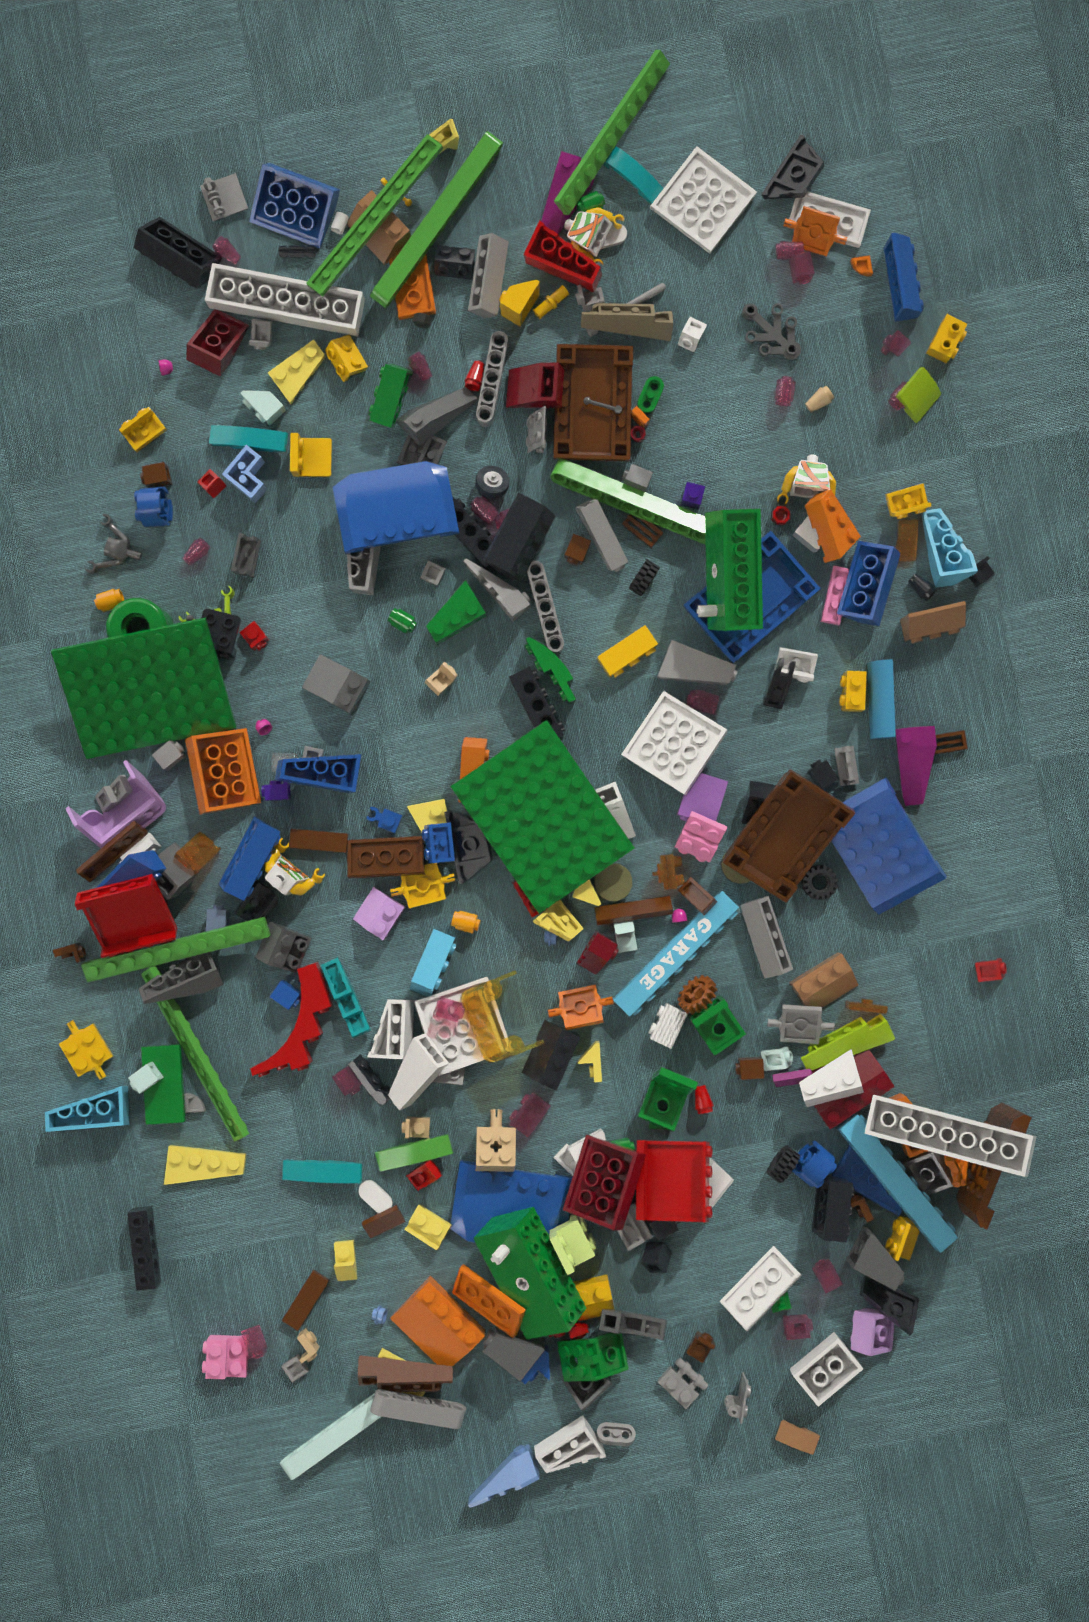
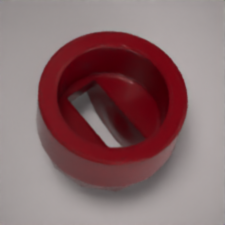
[630,426,646,443]

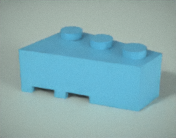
[410,929,456,997]

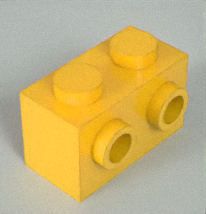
[926,314,967,363]
[839,671,867,712]

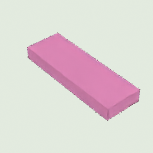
[820,565,850,626]

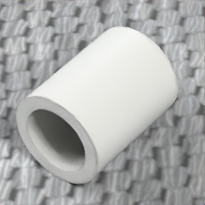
[330,212,349,234]

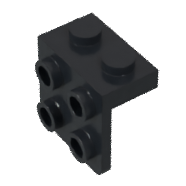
[201,609,241,660]

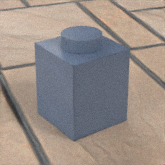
[206,905,230,931]

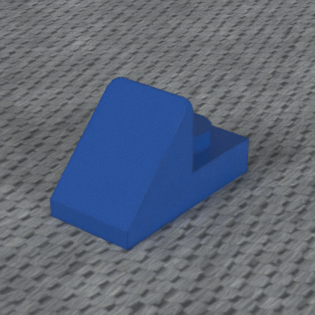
[521,1345,550,1384]

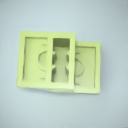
[549,1214,597,1275]

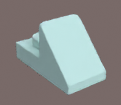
[613,920,637,953]

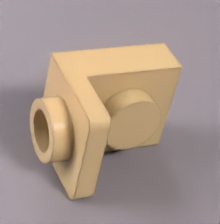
[402,1116,430,1139]

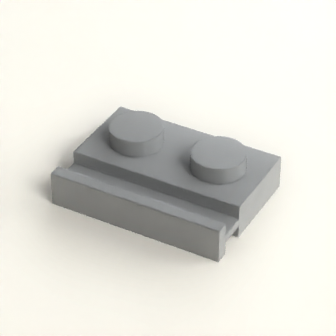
[617,1202,653,1251]

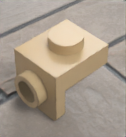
[425,662,458,696]
[297,1328,320,1364]

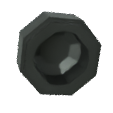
[413,313,432,329]

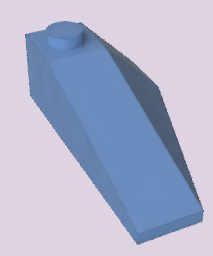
[468,1444,539,1508]

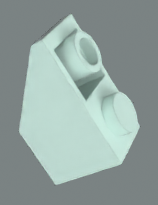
[241,391,286,426]

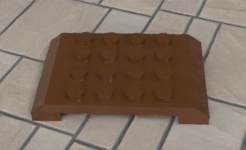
[554,344,633,462]
[723,769,855,903]
[956,1102,1032,1230]

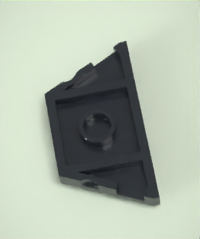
[762,134,824,199]
[444,811,493,884]

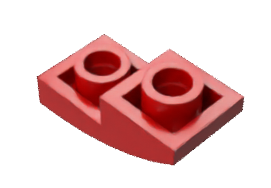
[549,1321,589,1339]

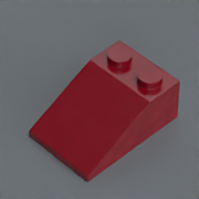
[186,309,249,376]

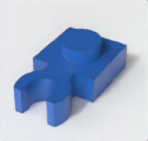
[366,807,403,833]

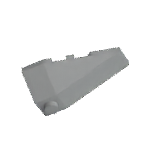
[464,558,531,622]

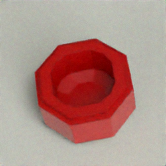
[772,506,790,525]

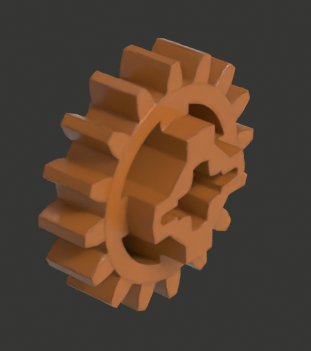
[677,975,718,1015]

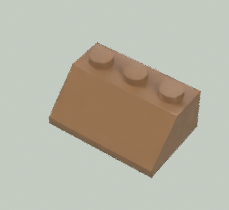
[347,190,411,265]
[900,601,966,644]
[789,952,858,1008]

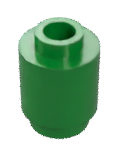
[576,191,605,212]
[387,608,417,634]

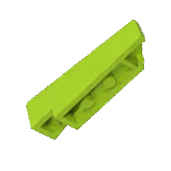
[801,1014,895,1071]

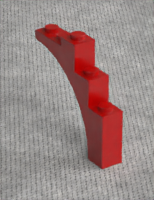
[250,962,333,1077]

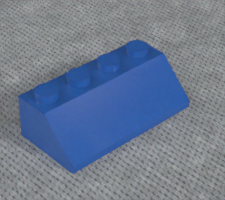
[883,233,924,322]
[837,541,901,626]
[219,817,281,901]
[96,850,167,888]

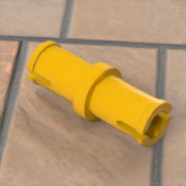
[533,285,570,319]

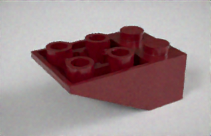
[506,362,564,408]

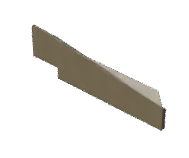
[581,303,673,341]

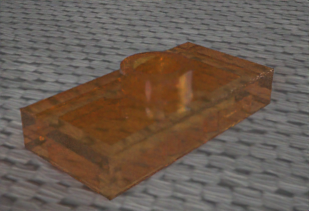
[845,999,888,1014]

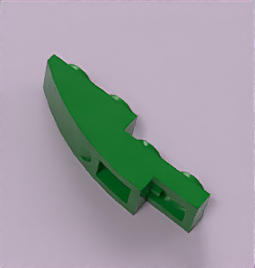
[524,637,576,704]

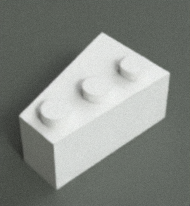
[367,999,414,1059]
[799,1050,864,1107]
[534,1415,606,1473]

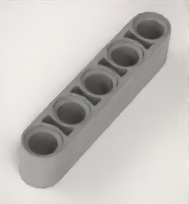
[476,331,508,427]
[527,561,564,654]
[370,1389,466,1429]

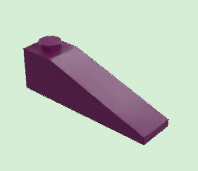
[541,151,596,235]
[895,726,937,806]

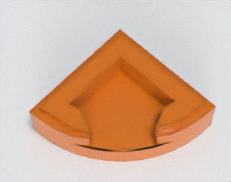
[850,255,873,276]

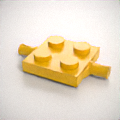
[390,863,455,908]
[59,1020,113,1080]

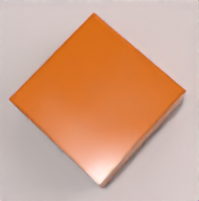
[631,406,650,428]

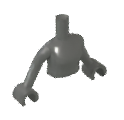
[85,514,142,574]

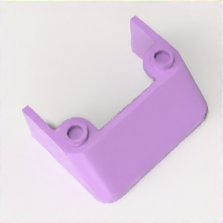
[65,760,166,848]

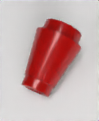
[464,361,485,391]
[695,1085,714,1114]

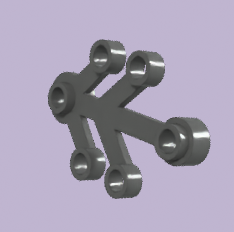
[742,303,801,360]

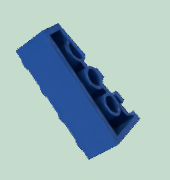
[275,754,361,793]

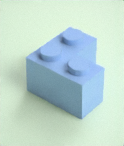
[222,445,267,503]

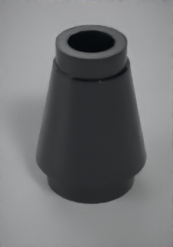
[908,574,937,601]

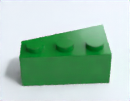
[368,364,414,428]
[426,580,486,645]

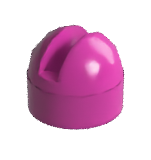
[158,359,173,376]
[255,719,273,736]
[672,909,688,923]

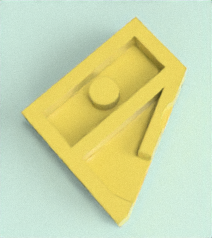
[533,900,584,941]

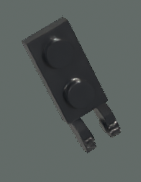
[763,658,796,710]
[348,1054,390,1105]

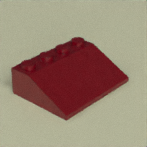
[799,1050,895,1129]
[563,1134,646,1230]

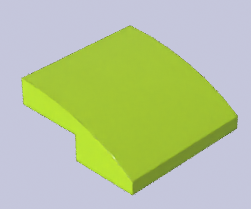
[896,367,941,423]

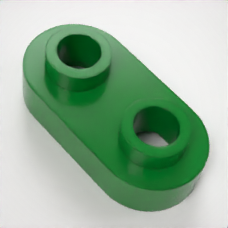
[637,376,664,414]

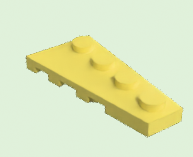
[164,1145,246,1185]

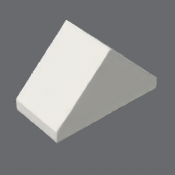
[792,517,820,552]

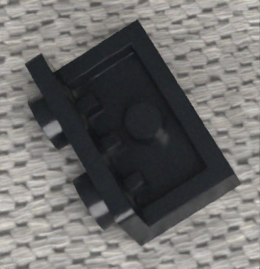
[434,245,475,280]
[234,881,279,921]

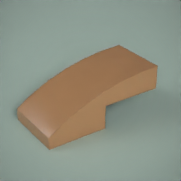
[775,1420,821,1455]

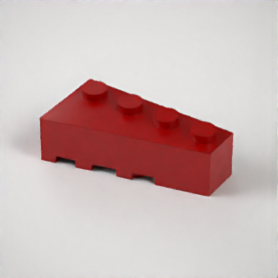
[523,220,602,292]

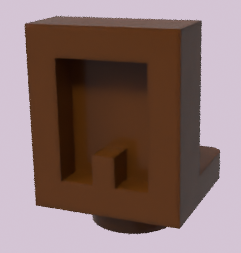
[53,942,86,963]
[851,1193,874,1222]
[686,1331,716,1363]

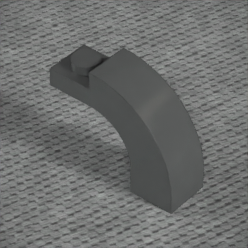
[599,1309,667,1340]

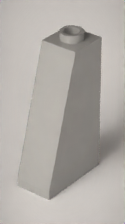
[575,499,628,572]
[657,640,738,685]

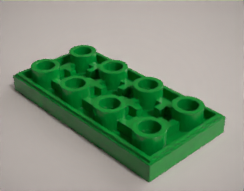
[141,1044,186,1125]

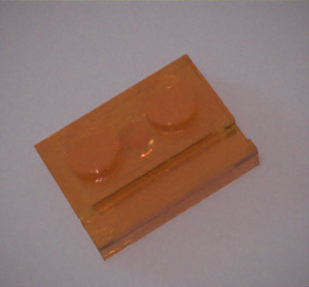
[174,831,221,875]

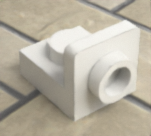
[678,317,707,352]

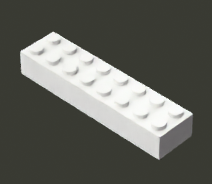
[205,263,365,337]
[864,1095,1037,1177]

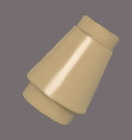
[805,386,834,413]

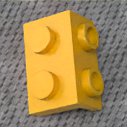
[325,334,368,382]
[119,407,167,452]
[885,484,931,519]

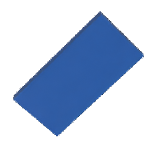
[831,1145,902,1216]

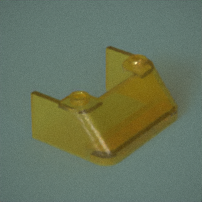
[460,970,544,1063]

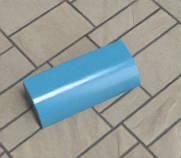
[867,659,896,740]

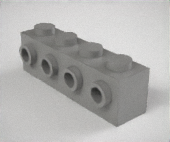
[468,233,509,319]
[740,896,793,979]

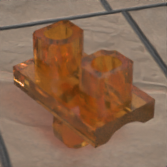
[652,854,685,890]

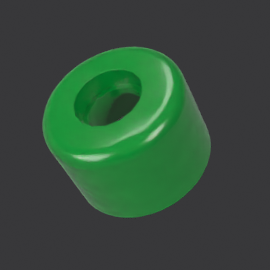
[106,598,174,638]

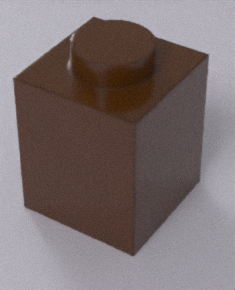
[140,462,172,488]
[564,533,591,566]
[735,1057,764,1080]

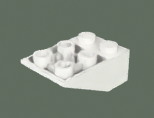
[595,782,636,839]

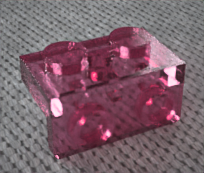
[509,1092,551,1137]

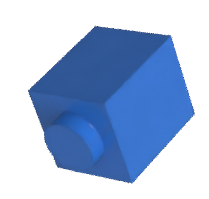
[270,980,301,1010]

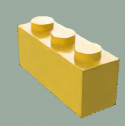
[597,625,658,678]

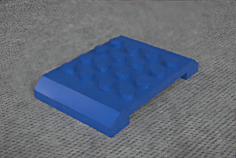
[683,531,821,664]
[831,777,947,915]

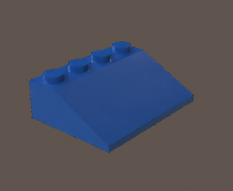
[249,163,340,248]

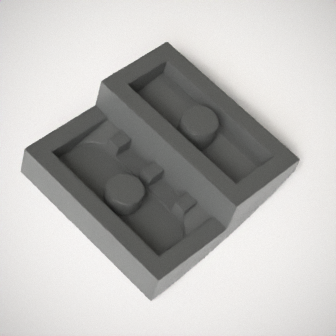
[396,435,447,465]

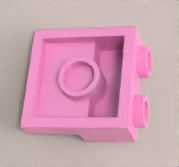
[675,811,727,863]
[202,1335,249,1379]

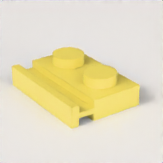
[404,1204,452,1250]

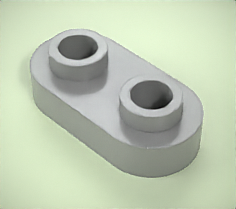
[596,1422,636,1446]

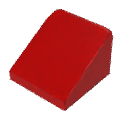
[197,469,226,498]

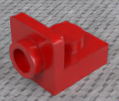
[239,621,270,651]
[975,958,1007,982]

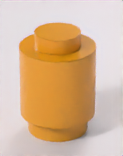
[94,589,125,612]
[451,911,481,934]

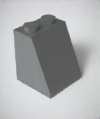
[846,1225,904,1291]
[483,1326,545,1381]

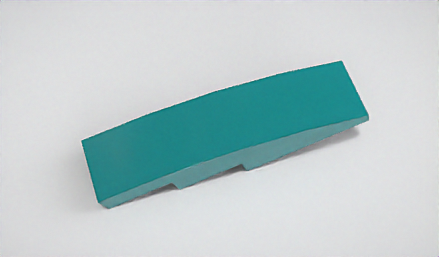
[209,425,288,452]
[320,957,371,1038]
[282,1159,362,1183]

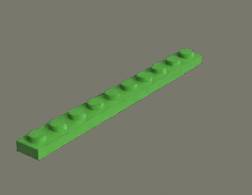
[554,50,670,215]
[306,134,443,297]
[81,917,271,982]
[141,965,249,1142]

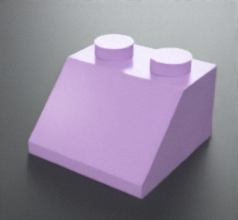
[353,887,406,940]
[850,1308,895,1356]

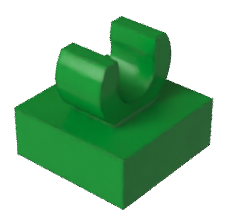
[771,1291,792,1313]

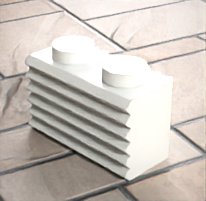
[648,1003,688,1049]

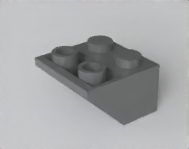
[156,842,202,900]
[255,922,311,973]

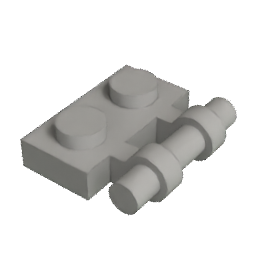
[657,1358,708,1409]

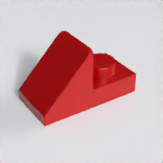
[406,1159,442,1191]

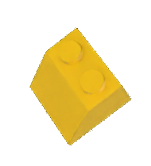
[499,280,540,327]
[573,1275,615,1321]

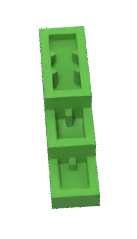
[375,1134,453,1171]

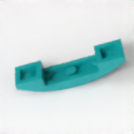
[603,146,664,204]

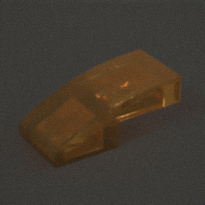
[896,520,918,561]

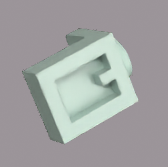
[761,1046,793,1071]

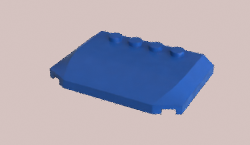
[333,461,459,554]
[450,1160,573,1242]

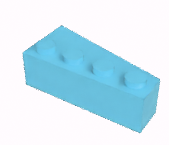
[45,1086,130,1132]

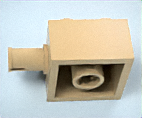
[476,1109,516,1172]

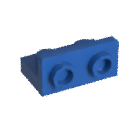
[422,822,455,864]

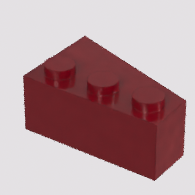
[577,931,619,975]

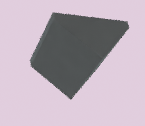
[562,1376,612,1411]

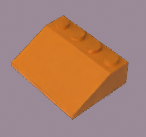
[185,728,261,815]
[390,1276,486,1366]

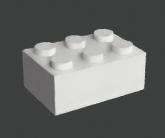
[790,1332,863,1407]

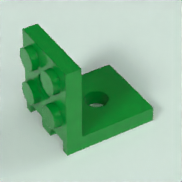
[688,995,746,1056]
[637,1067,698,1132]
[557,1332,629,1382]

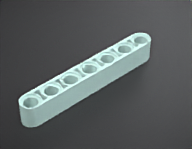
[280,1393,382,1480]

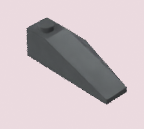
[396,387,478,446]
[139,952,224,1004]

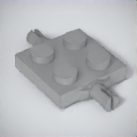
[767,1005,834,1044]

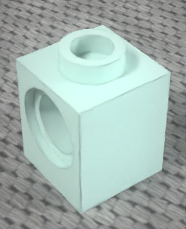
[128,1062,163,1094]

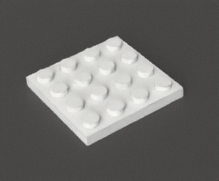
[650,146,757,254]
[621,691,728,796]
[414,977,512,1076]

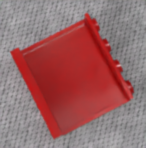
[74,874,177,958]
[636,1140,713,1222]

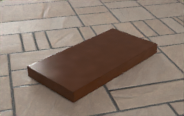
[347,836,425,879]

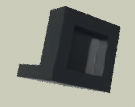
[969,556,995,587]
[641,1242,672,1273]

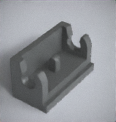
[231,533,261,578]

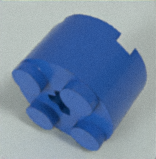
[134,487,173,527]
[792,1141,837,1188]

